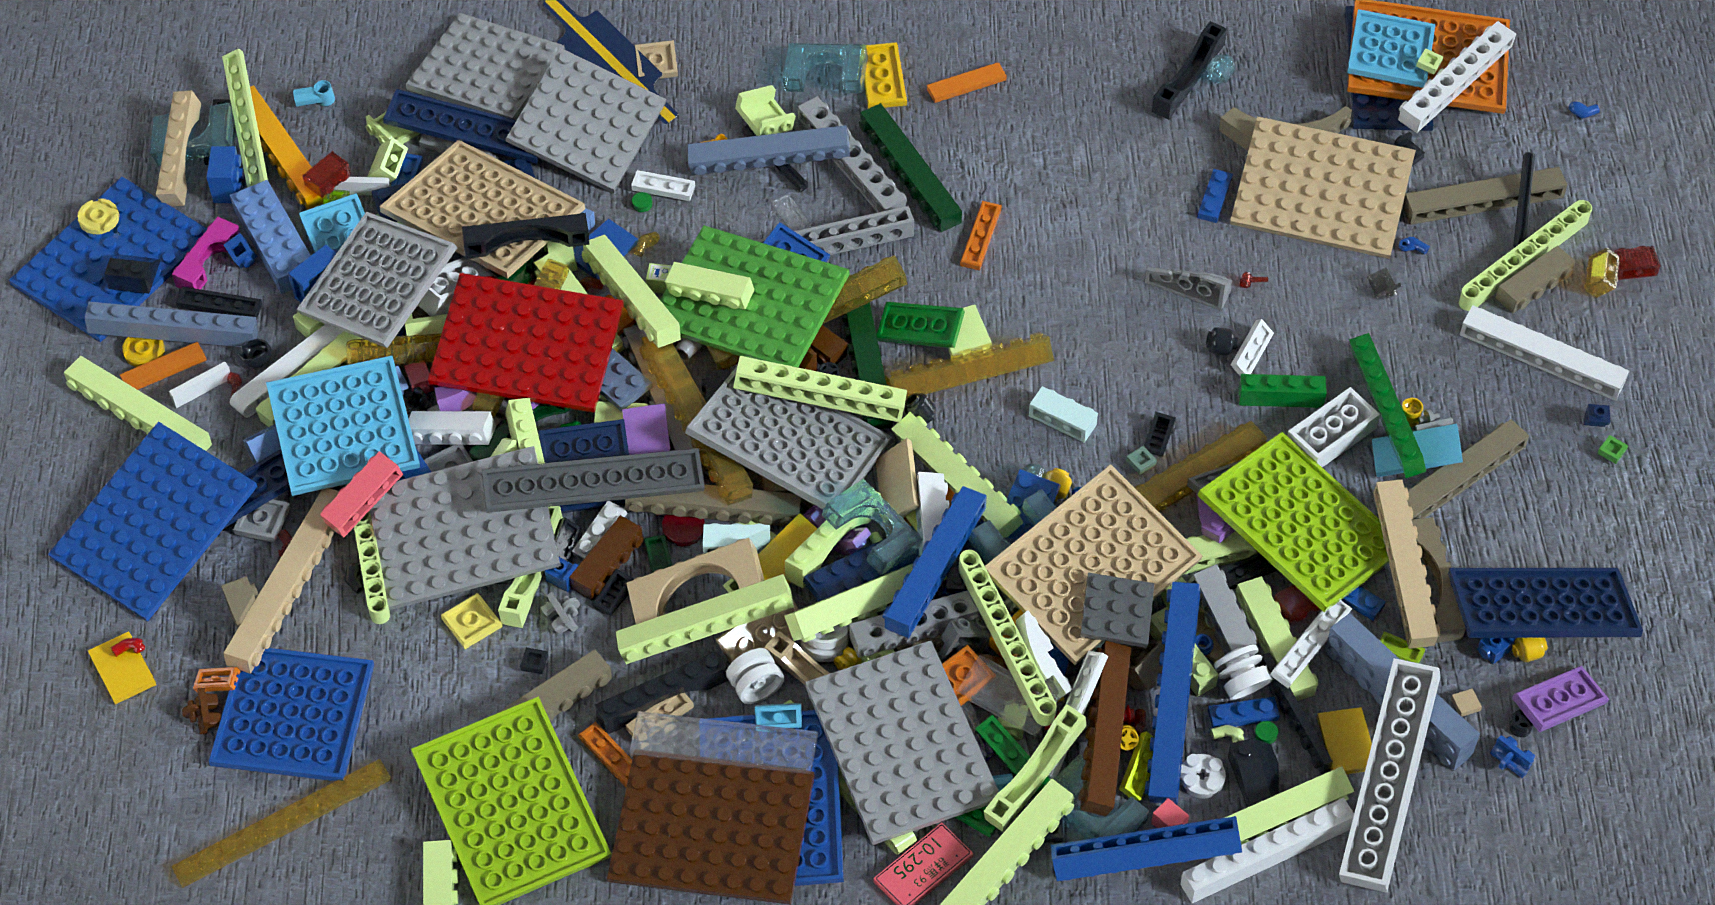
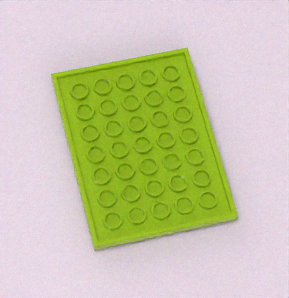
[1197,432,1389,613]
[411,696,612,905]

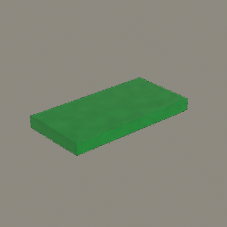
[876,302,965,348]

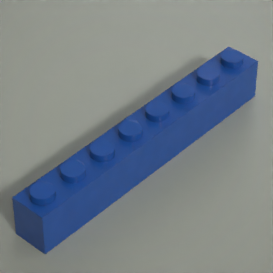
[883,486,987,639]
[1051,816,1242,881]

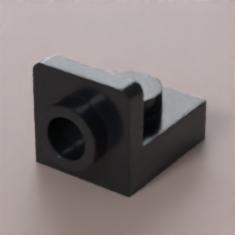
[1394,132,1425,166]

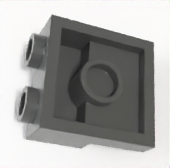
[938,618,992,663]

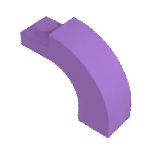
[435,386,483,411]
[802,505,871,556]

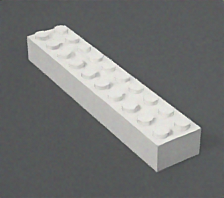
[1339,658,1440,893]

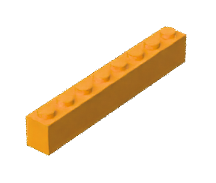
[250,85,329,210]

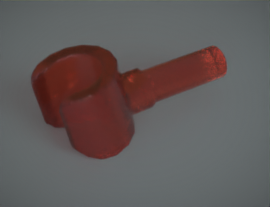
[1239,272,1268,288]
[227,372,242,399]

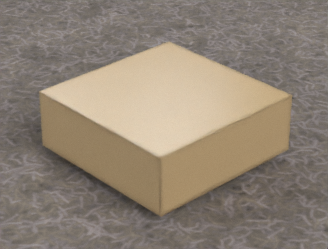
[1451,689,1482,717]

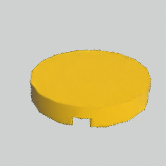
[122,337,165,367]

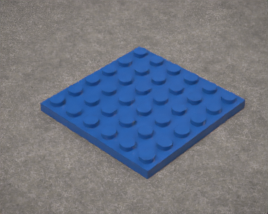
[209,648,374,782]

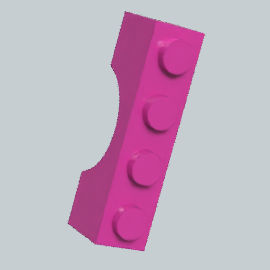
[172,217,240,289]

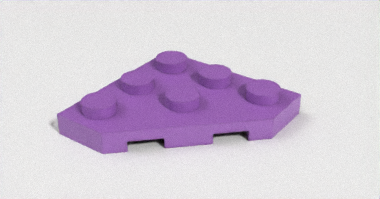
[1196,494,1235,543]

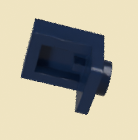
[1583,404,1610,427]

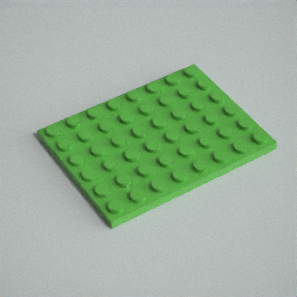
[660,225,850,368]

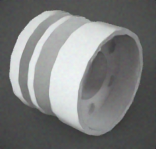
[1214,645,1273,700]

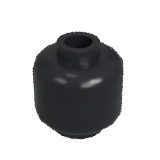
[1206,327,1238,356]
[904,393,936,423]

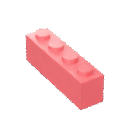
[320,451,403,537]

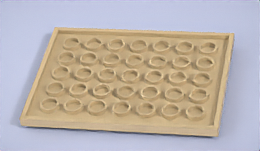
[1230,116,1416,259]
[380,140,585,279]
[985,465,1203,665]

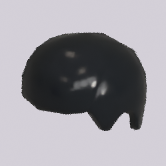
[238,338,271,368]

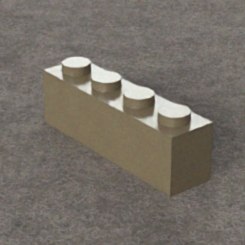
[1496,245,1575,313]

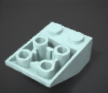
[703,523,770,554]

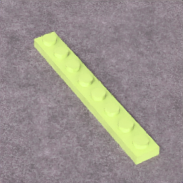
[222,49,268,188]

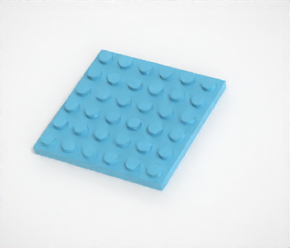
[266,356,420,496]

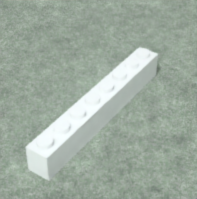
[1460,306,1629,401]
[1180,798,1354,903]

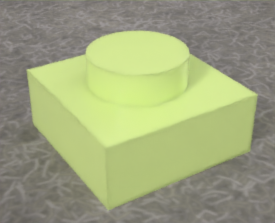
[1416,49,1443,75]

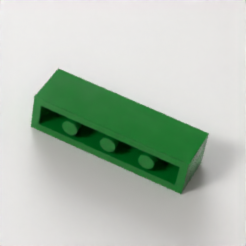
[1238,374,1327,408]

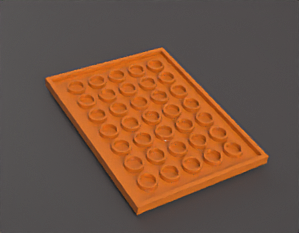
[1347,0,1510,114]

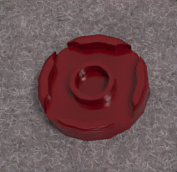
[662,514,705,547]

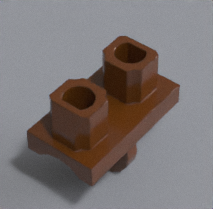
[182,688,221,734]

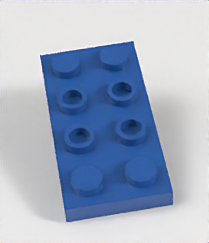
[991,469,1060,540]

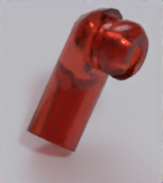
[579,277,604,291]

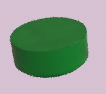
[632,192,653,212]
[1255,721,1278,744]

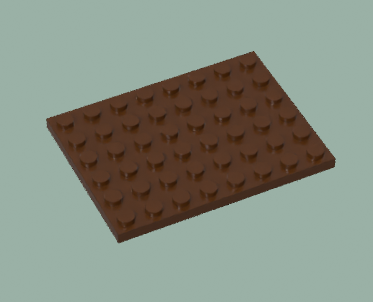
[607,751,815,905]

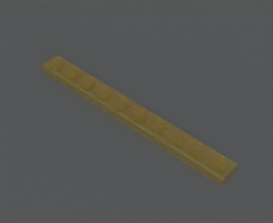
[171,759,391,888]

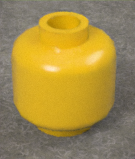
[1044,468,1072,502]
[1512,638,1547,663]

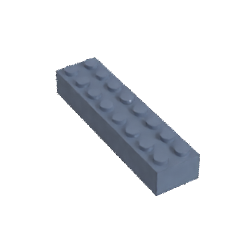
[1325,613,1480,771]

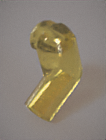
[633,232,660,257]

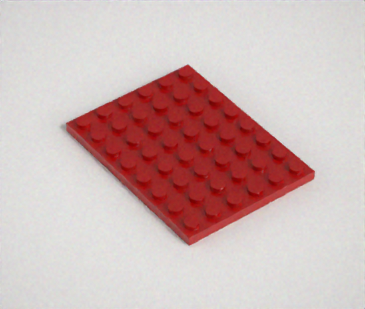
[428,273,624,413]

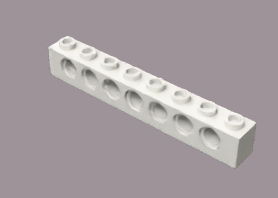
[1398,21,1516,133]

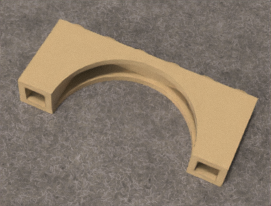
[627,538,764,624]

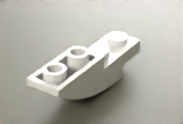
[1016,611,1073,701]

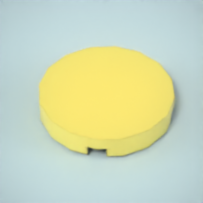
[78,199,119,235]

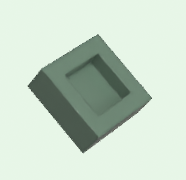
[1126,446,1157,475]

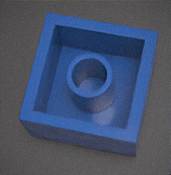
[207,146,245,203]

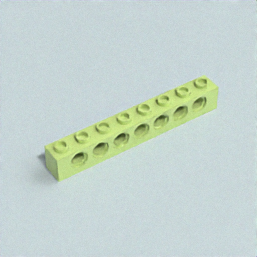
[733,356,907,423]

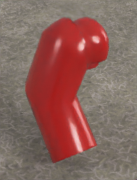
[110,638,145,657]

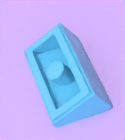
[755,703,802,730]

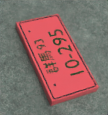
[873,822,973,905]

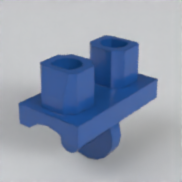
[1490,735,1535,778]

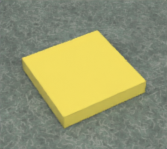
[441,593,502,649]

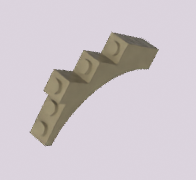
[1219,106,1352,151]

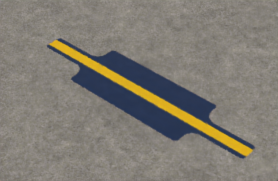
[543,0,678,124]

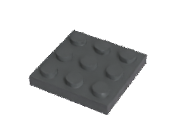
[1080,572,1155,648]

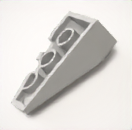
[1145,267,1232,310]

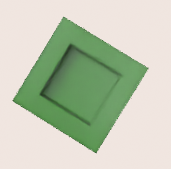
[1597,435,1628,464]

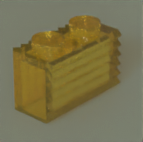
[1585,248,1620,298]

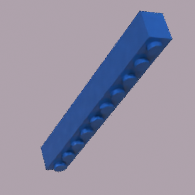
[1145,582,1200,805]

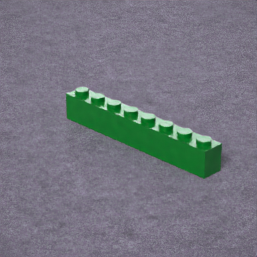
[1349,333,1426,478]

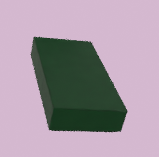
[643,534,673,573]

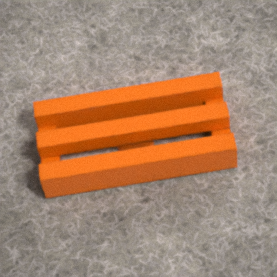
[193,667,240,692]

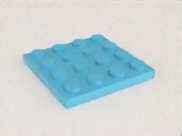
[1347,9,1435,88]

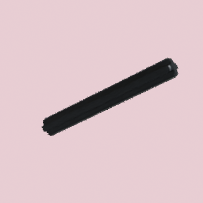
[742,124,808,191]
[1513,152,1535,248]

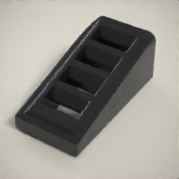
[1144,411,1176,457]
[592,568,634,616]

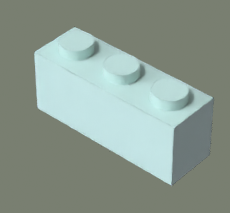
[1029,386,1098,443]

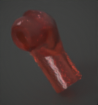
[278,529,293,557]
[1126,709,1146,738]

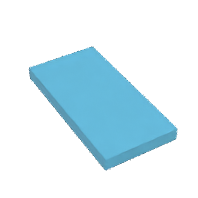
[1372,424,1463,477]

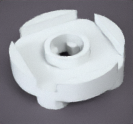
[1180,754,1226,799]

